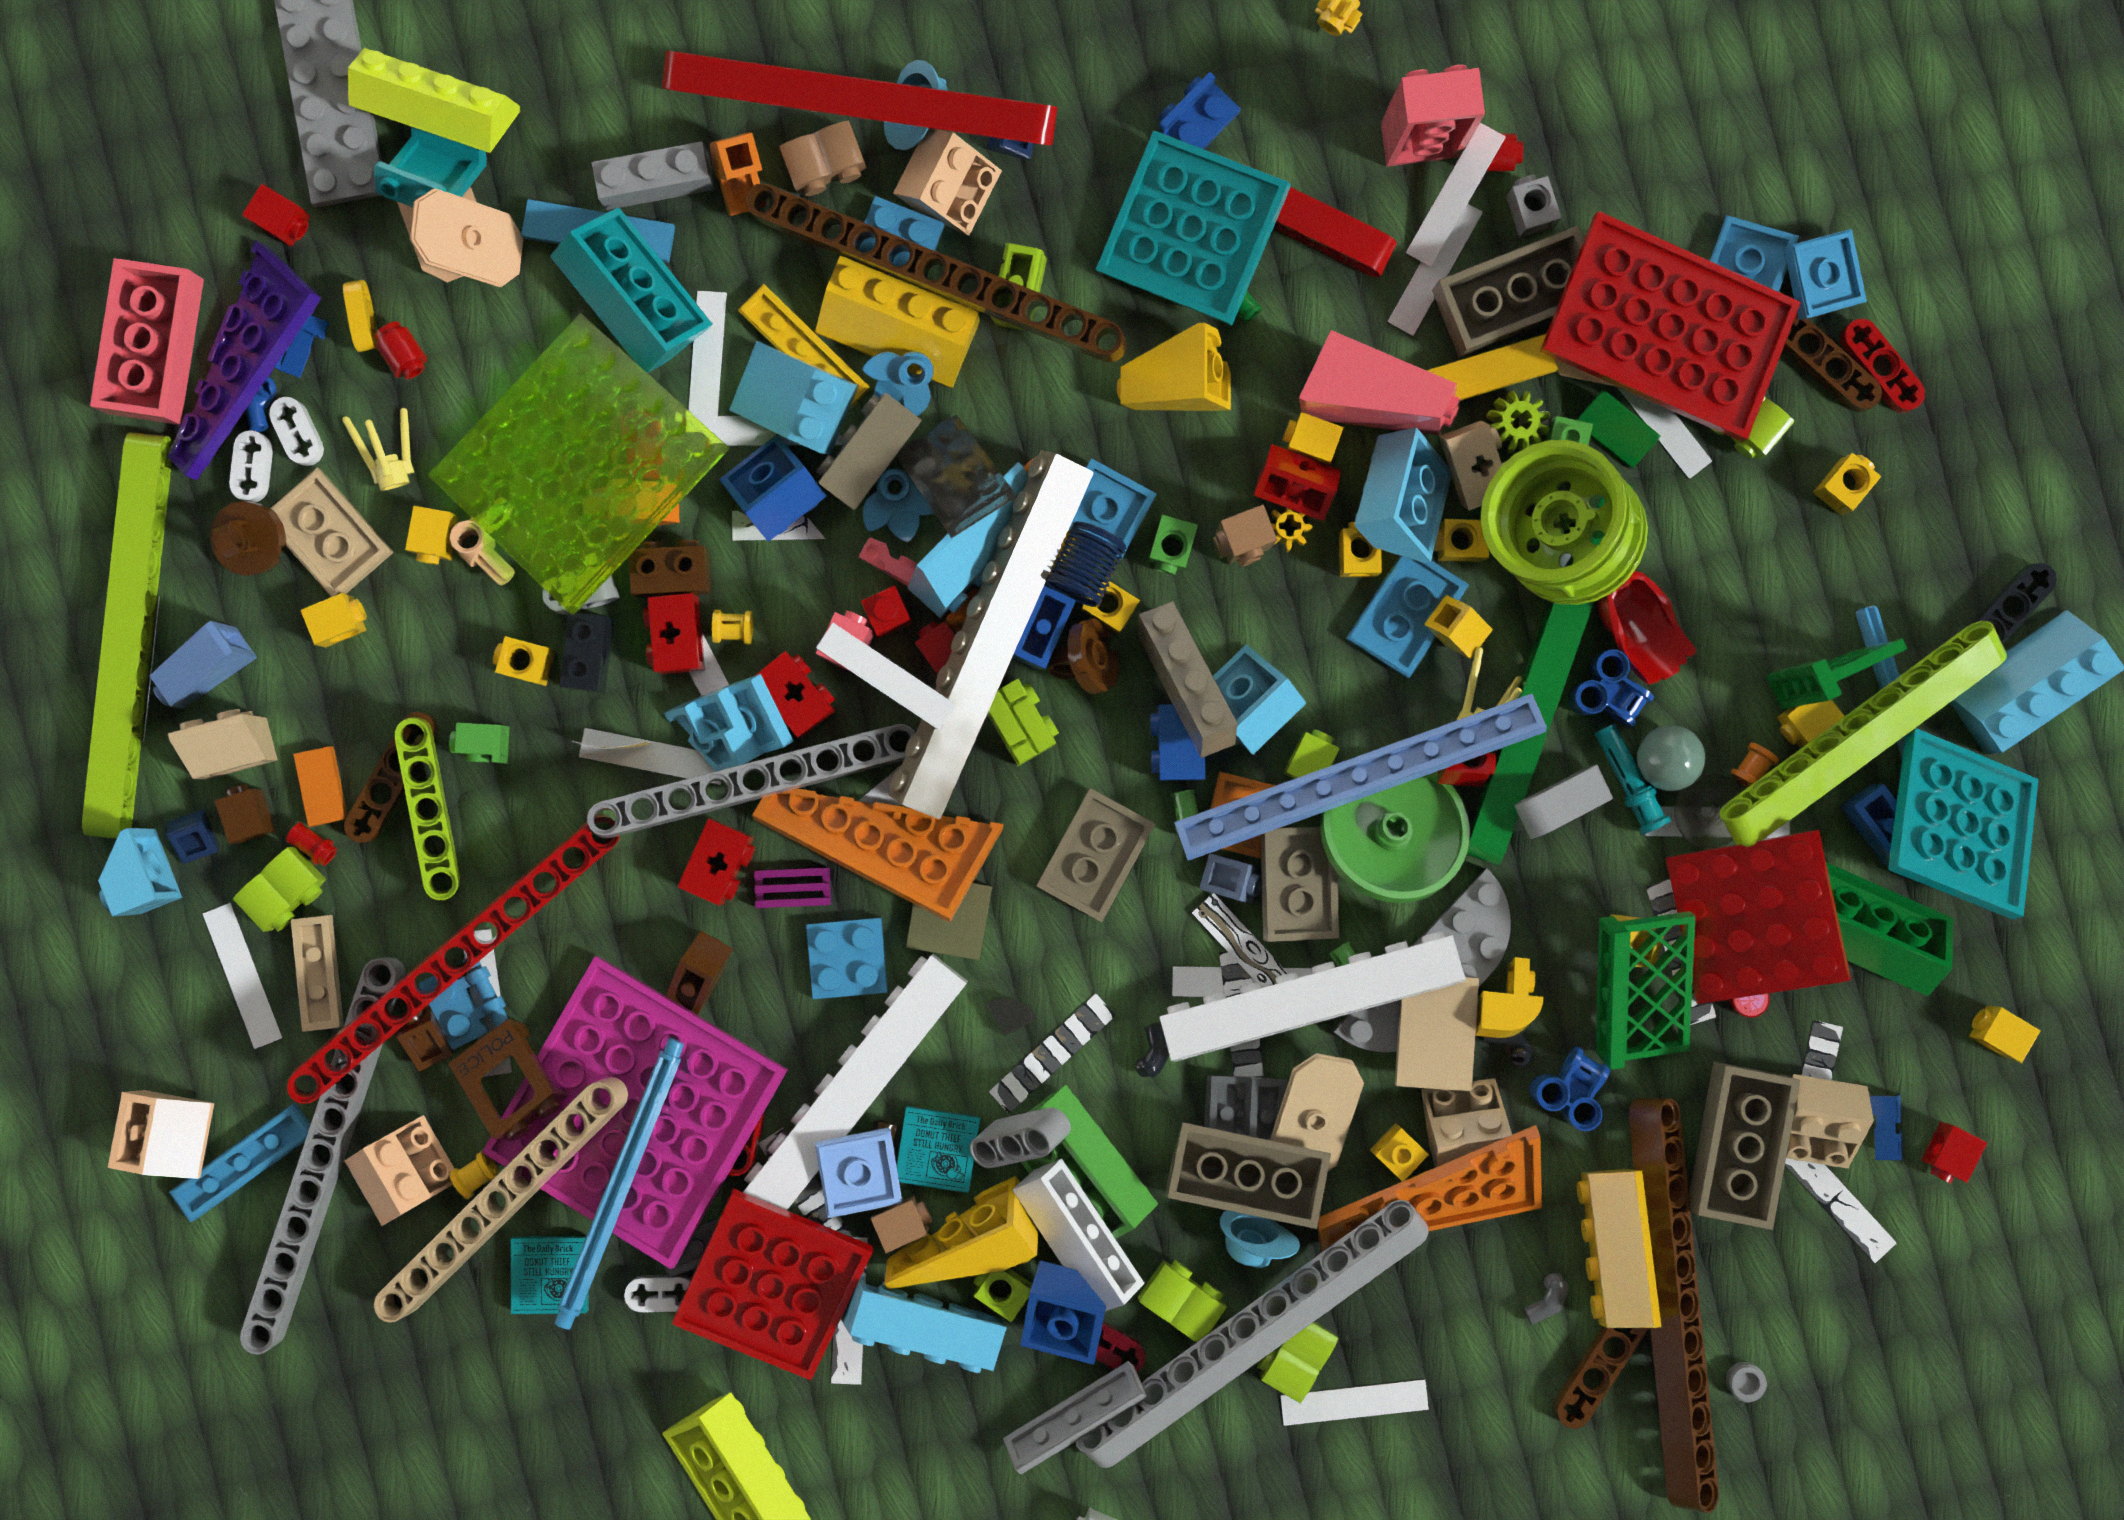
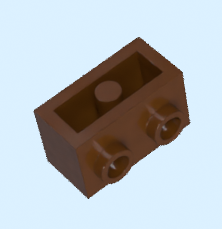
[629,540,711,598]

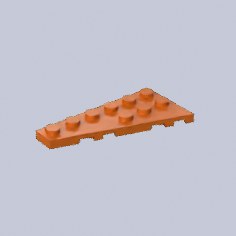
[752,788,1004,923]
[1317,1125,1542,1252]

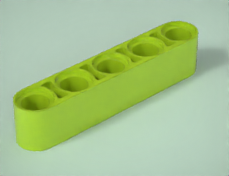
[395,717,460,900]

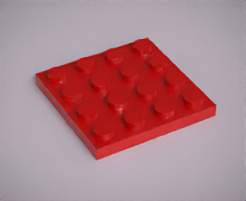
[1666,829,1851,1004]
[672,1188,873,1380]

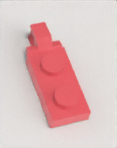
[859,538,917,586]

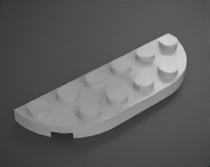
[1333,868,1511,1052]

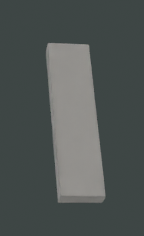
[1003,1361,1147,1474]

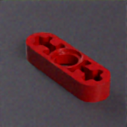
[1839,319,1925,413]

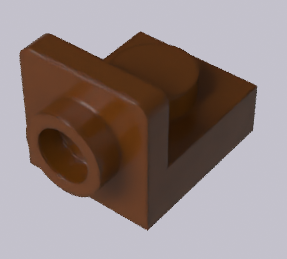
[397,1005,453,1072]

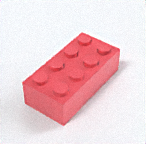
[1381,65,1485,167]
[90,258,204,425]

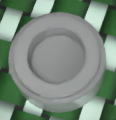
[1726,1362,1767,1402]

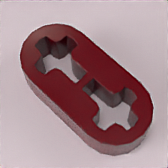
[1096,1321,1145,1372]

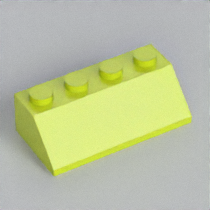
[348,48,520,153]
[662,1392,811,1520]

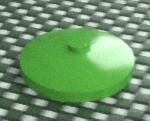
[1320,771,1470,903]

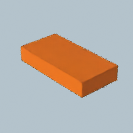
[293,746,348,827]

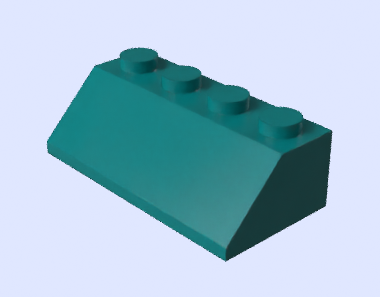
[550,207,713,375]

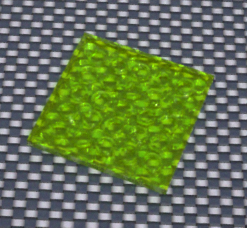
[428,313,730,615]

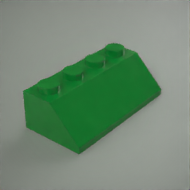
[1826,862,1954,996]

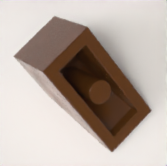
[666,931,733,1016]

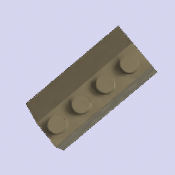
[1164,1122,1331,1229]

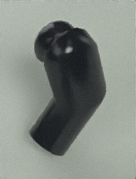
[1481,1032,1532,1066]

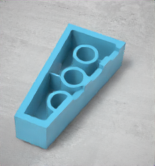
[841,1275,1007,1373]

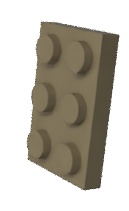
[1036,788,1155,922]
[1260,826,1339,942]

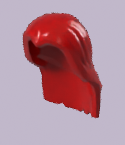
[1597,571,1697,684]

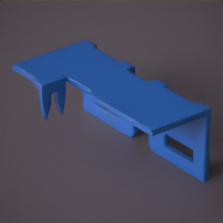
[274,315,330,378]
[1869,1094,1903,1160]

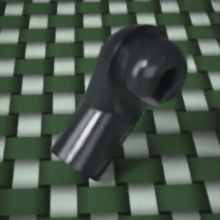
[1135,1022,1170,1078]

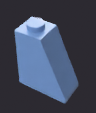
[150,621,257,709]

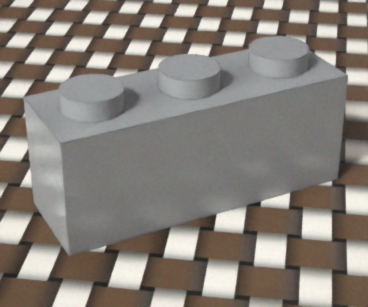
[592,141,715,210]

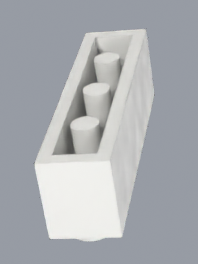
[1013,1159,1144,1311]

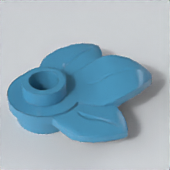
[863,351,933,416]
[863,469,936,542]

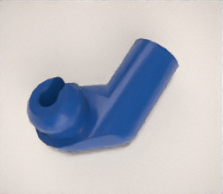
[245,377,277,432]

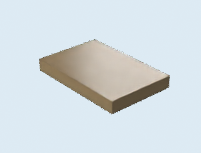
[271,468,394,597]
[1395,977,1479,1091]

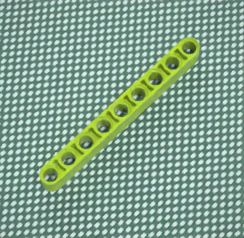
[1720,621,2007,847]

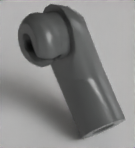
[1523,1273,1569,1325]

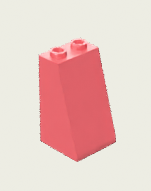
[1299,330,1460,436]

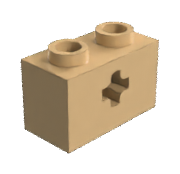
[1439,421,1505,510]

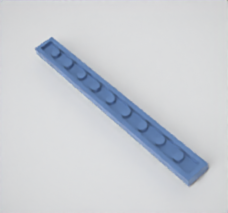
[1174,694,1547,861]

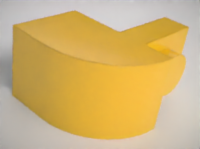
[1475,957,1544,1038]

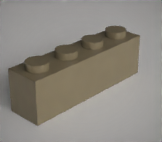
[1138,601,1238,758]

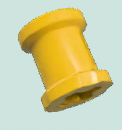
[712,609,754,644]
[450,1150,500,1200]

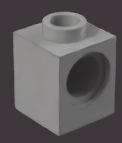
[1506,175,1562,238]

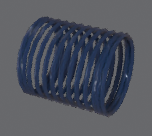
[1046,521,1127,607]

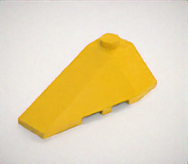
[884,1176,1038,1289]

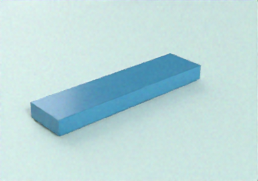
[521,199,676,263]
[169,1103,311,1222]

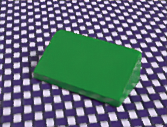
[1577,390,1661,469]

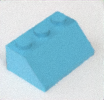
[1355,427,1452,563]

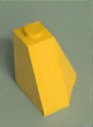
[1117,323,1231,411]

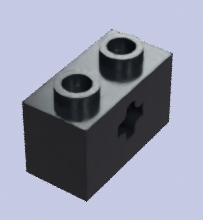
[560,612,614,694]

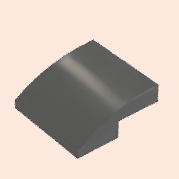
[1204,1075,1287,1140]

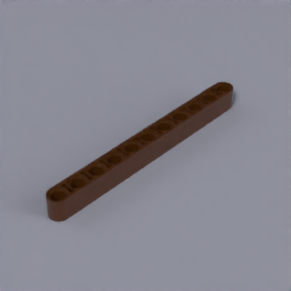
[745,183,1127,363]
[1629,1098,1719,1513]

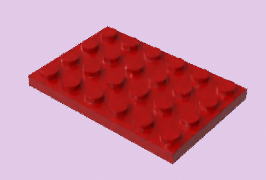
[1540,211,1801,442]

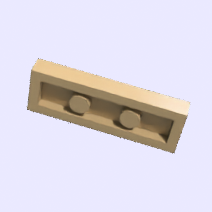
[291,915,344,1032]

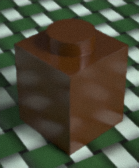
[215,784,276,844]

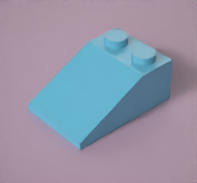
[729,341,859,454]

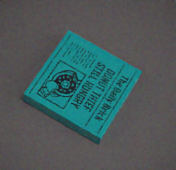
[897,1106,980,1193]
[511,1236,589,1314]

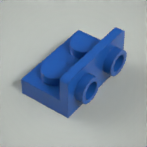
[1158,72,1241,149]

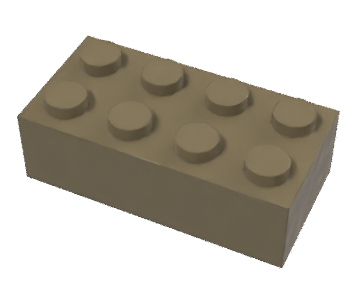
[1432,226,1584,358]
[1689,1061,1800,1230]

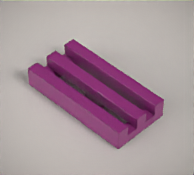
[754,868,831,908]

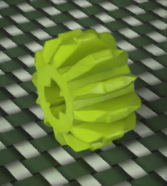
[1486,391,1550,454]

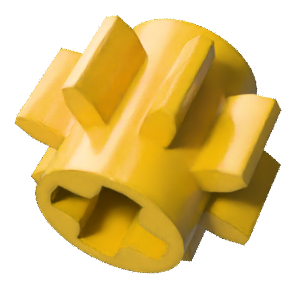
[1315,0,1362,37]
[1270,508,1312,552]

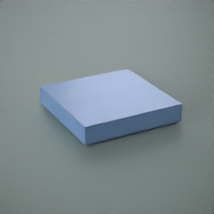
[815,1128,902,1218]

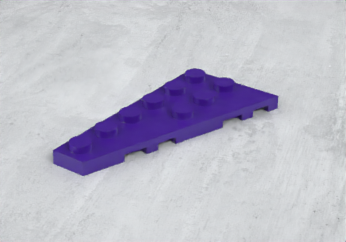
[168,240,321,480]

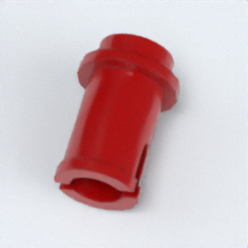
[286,822,337,866]

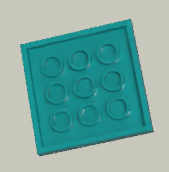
[1096,130,1291,326]
[1888,728,2039,920]

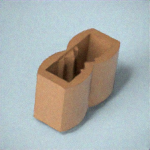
[779,120,866,196]

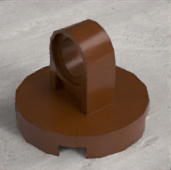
[210,501,286,576]
[1048,618,1119,694]

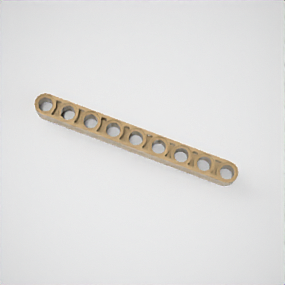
[374,1077,628,1323]

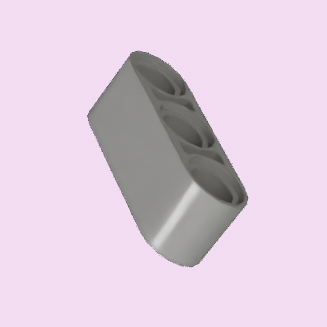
[1514,764,1613,839]
[969,1108,1071,1168]

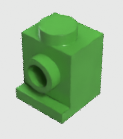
[449,723,510,764]

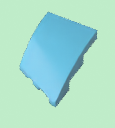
[664,674,793,771]

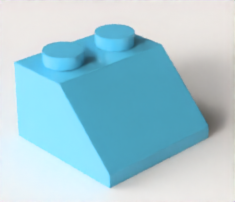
[1213,644,1306,755]
[98,828,182,917]

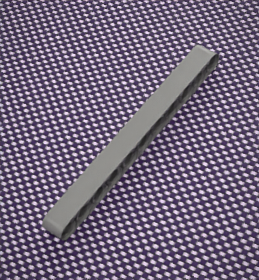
[240,957,406,1355]
[1076,1200,1429,1468]

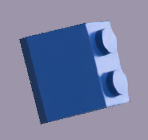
[719,434,827,542]
[1020,1261,1106,1365]

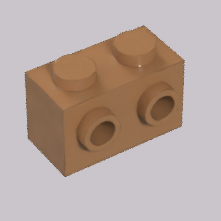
[1213,505,1277,567]

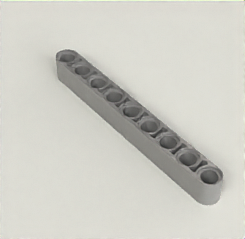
[587,724,915,838]

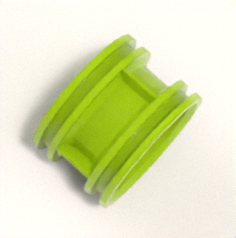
[1481,440,1648,605]

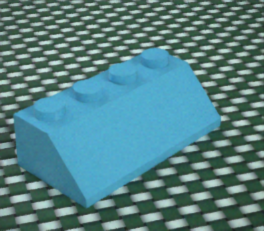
[908,462,1029,618]
[1950,610,2124,754]

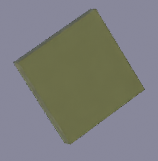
[906,883,992,960]

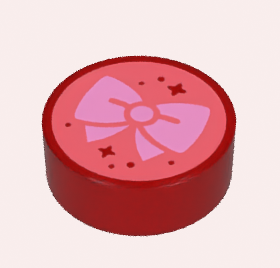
[1729,993,1770,1018]

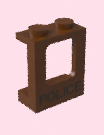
[448,1019,568,1141]

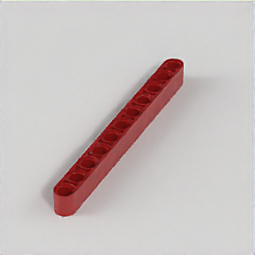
[662,51,1058,146]
[287,814,620,1104]

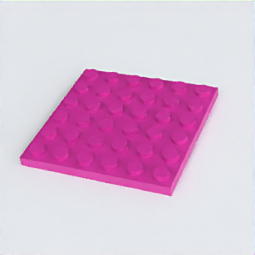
[482,956,788,1269]

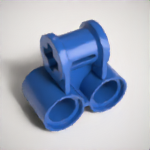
[1568,650,1654,729]
[1529,1046,1610,1131]

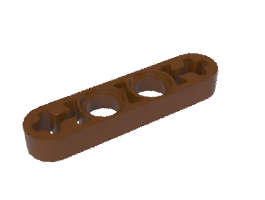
[1783,314,1882,412]
[344,712,439,843]
[1554,1326,1649,1429]

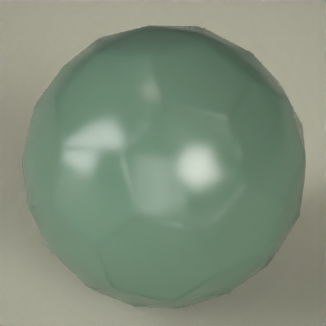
[1637,724,1705,791]

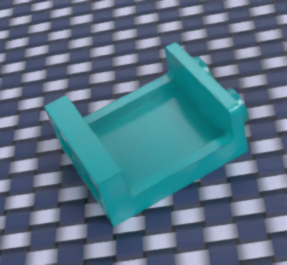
[374,127,487,207]

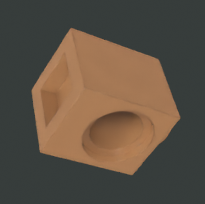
[871,1195,932,1253]

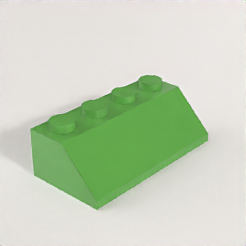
[1021,1085,1158,1239]

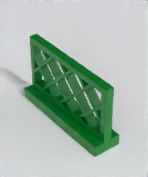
[1766,638,1907,709]
[1595,911,1695,1070]

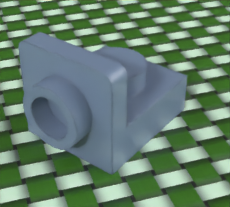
[1199,853,1262,904]

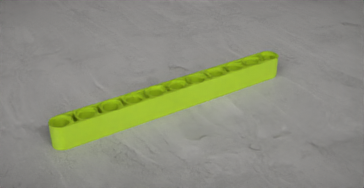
[82,432,172,839]

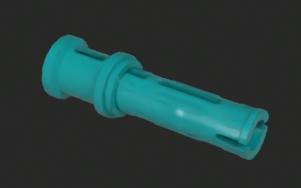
[1594,723,1672,835]

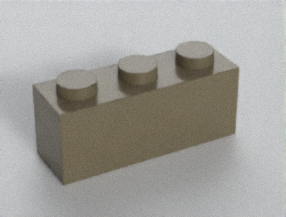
[816,393,922,510]

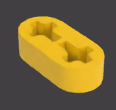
[343,279,377,352]

